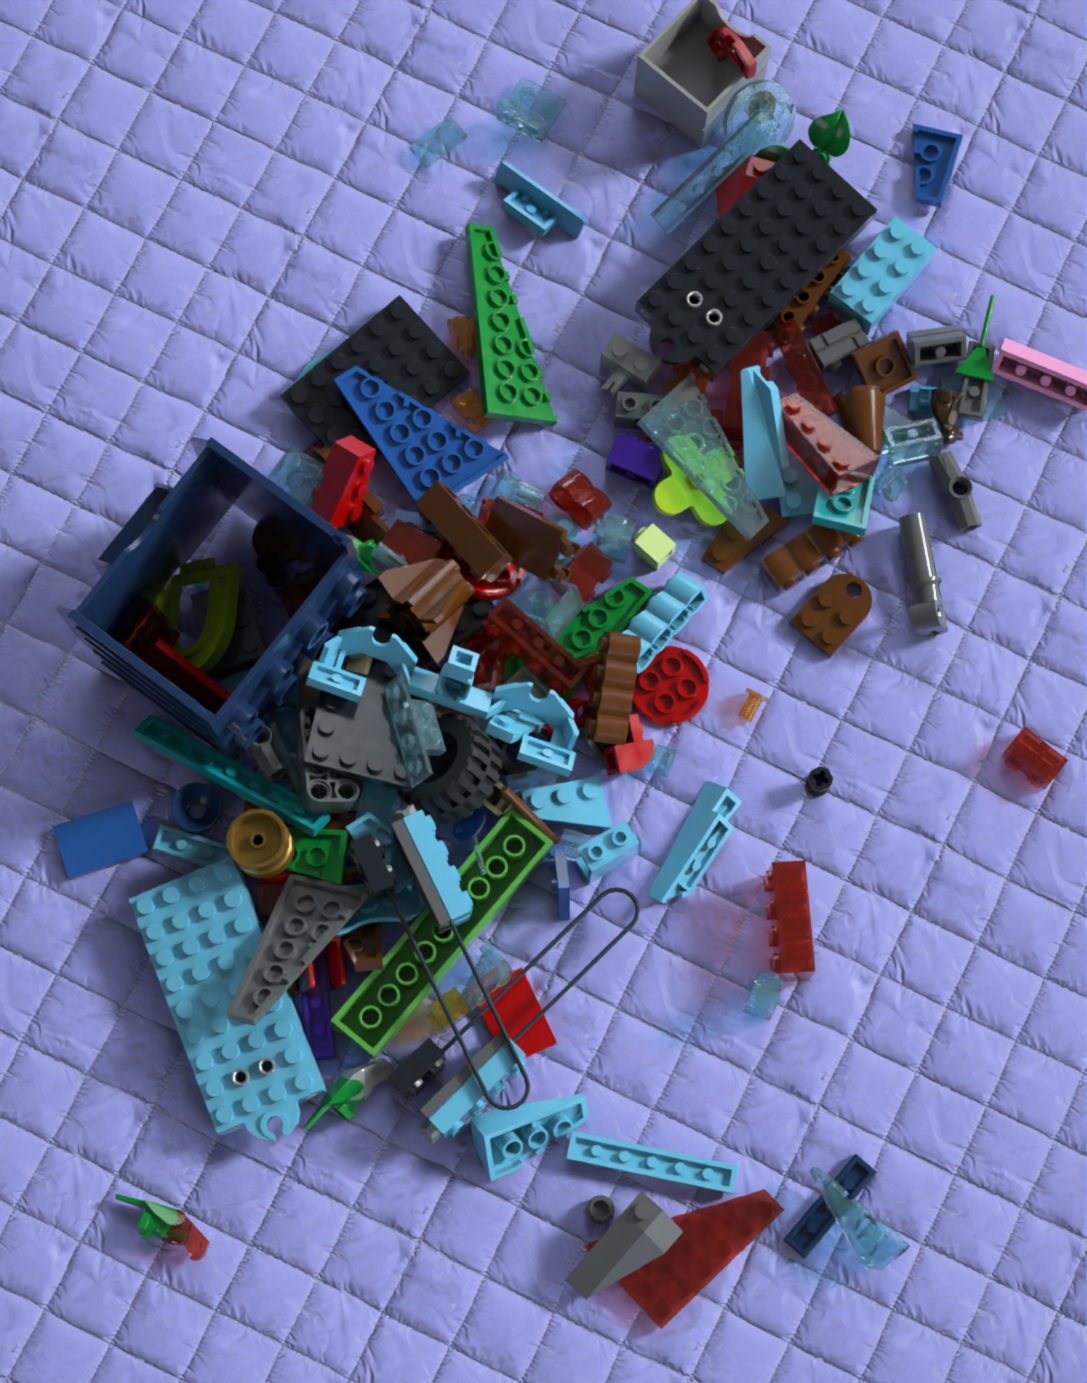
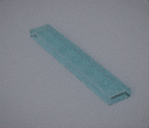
[650,105,781,235]

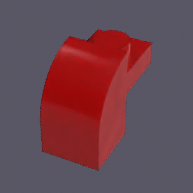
[603,714,654,776]

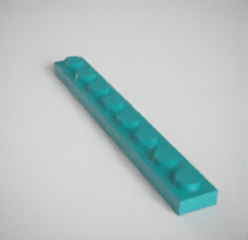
[134,714,331,837]

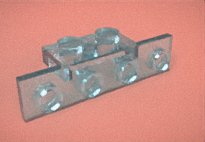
[383,674,446,787]

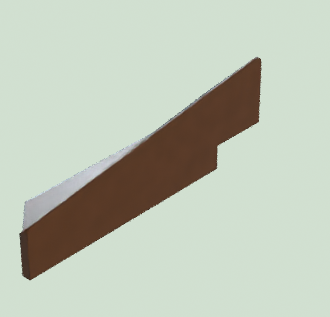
[301,440,394,552]

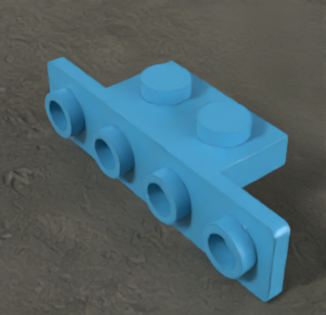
[494,160,587,239]

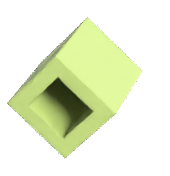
[633,523,676,571]

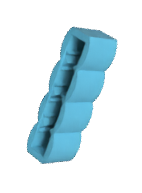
[622,572,708,674]

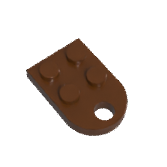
[789,574,872,658]

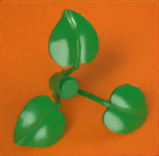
[754,109,851,167]

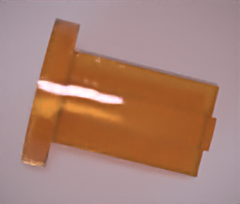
[738,688,768,722]

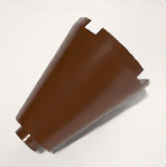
[832,385,886,463]

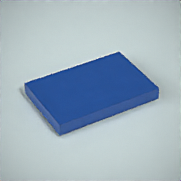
[52,800,149,879]

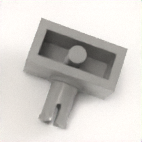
[600,333,660,399]

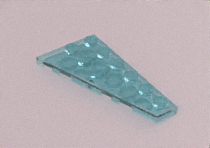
[637,372,769,541]

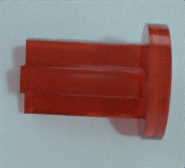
[810,306,842,336]

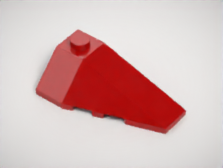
[715,156,775,219]

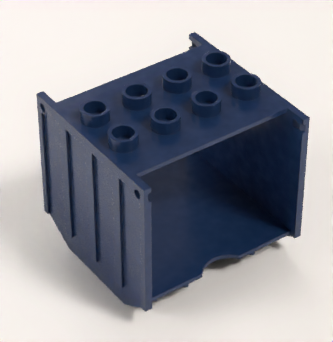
[55,437,368,761]

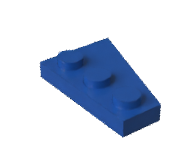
[913,124,963,208]

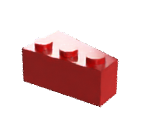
[310,435,376,529]

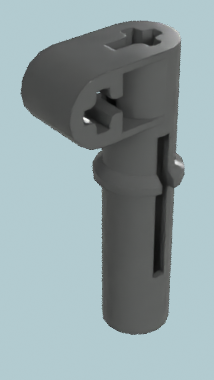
[898,513,948,637]

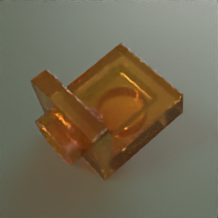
[450,387,494,435]

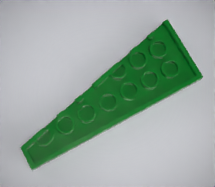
[465,223,558,426]

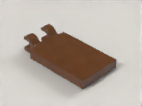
[486,495,581,583]

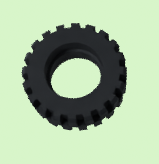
[396,714,502,824]

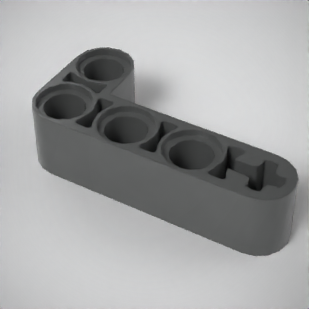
[295,703,359,813]

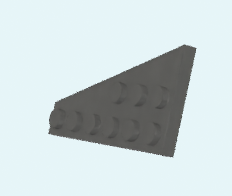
[227,873,369,1026]

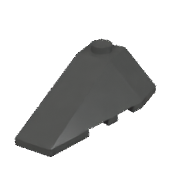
[565,1191,683,1300]

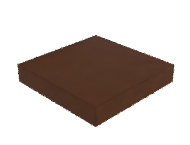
[849,330,918,395]

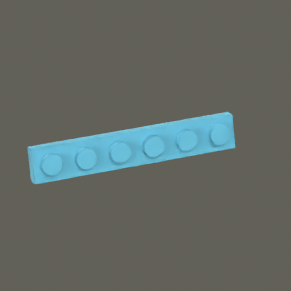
[566,1131,739,1195]

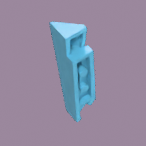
[740,365,790,501]
[648,781,742,903]

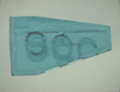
[809,1167,910,1271]

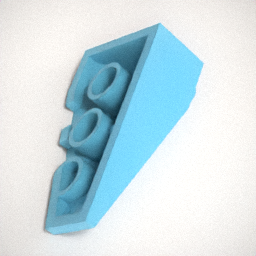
[470,1094,589,1181]

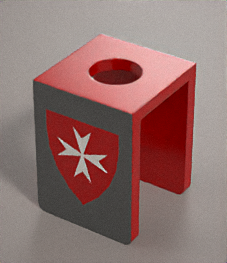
[298,936,346,993]

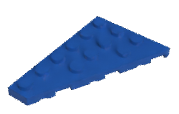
[333,365,509,511]

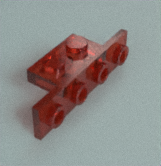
[771,318,840,424]

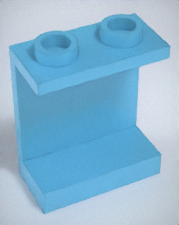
[575,820,639,885]

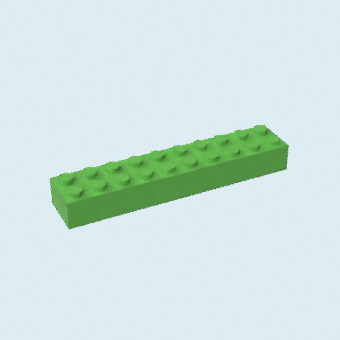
[331,807,554,1061]

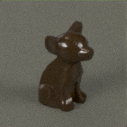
[930,389,963,446]

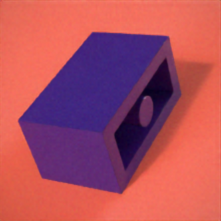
[605,433,664,489]

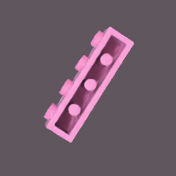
[991,338,1087,411]

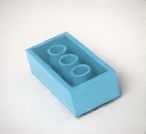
[827,216,937,335]

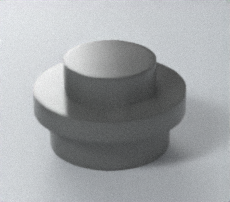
[586,1195,615,1224]

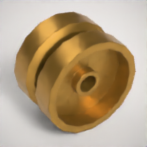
[227,809,294,879]

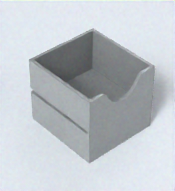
[634,0,771,148]

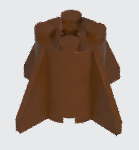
[375,558,475,664]

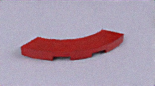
[707,27,757,79]

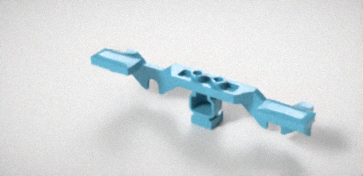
[306,626,579,777]

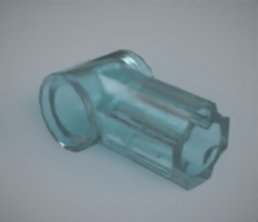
[489,469,547,514]

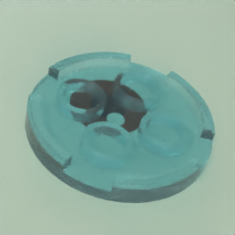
[723,79,796,157]

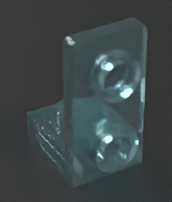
[463,941,514,1009]

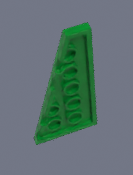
[490,576,653,702]

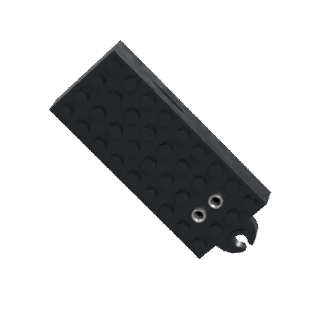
[634,139,877,383]

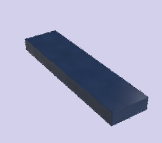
[783,1154,877,1259]

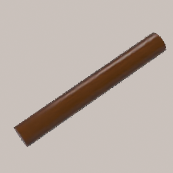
[499,785,561,844]

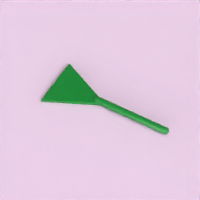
[955,295,995,382]

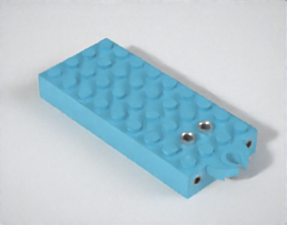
[128,856,327,1141]

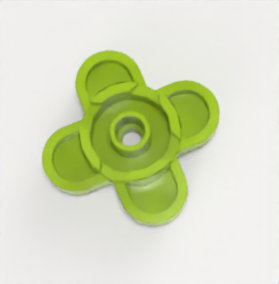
[652,436,739,527]

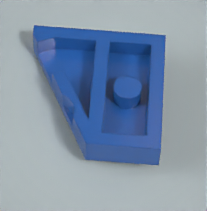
[548,843,570,921]

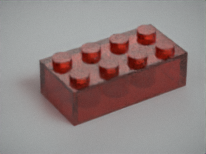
[763,860,815,982]

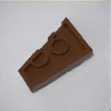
[701,494,789,575]
[340,922,383,972]

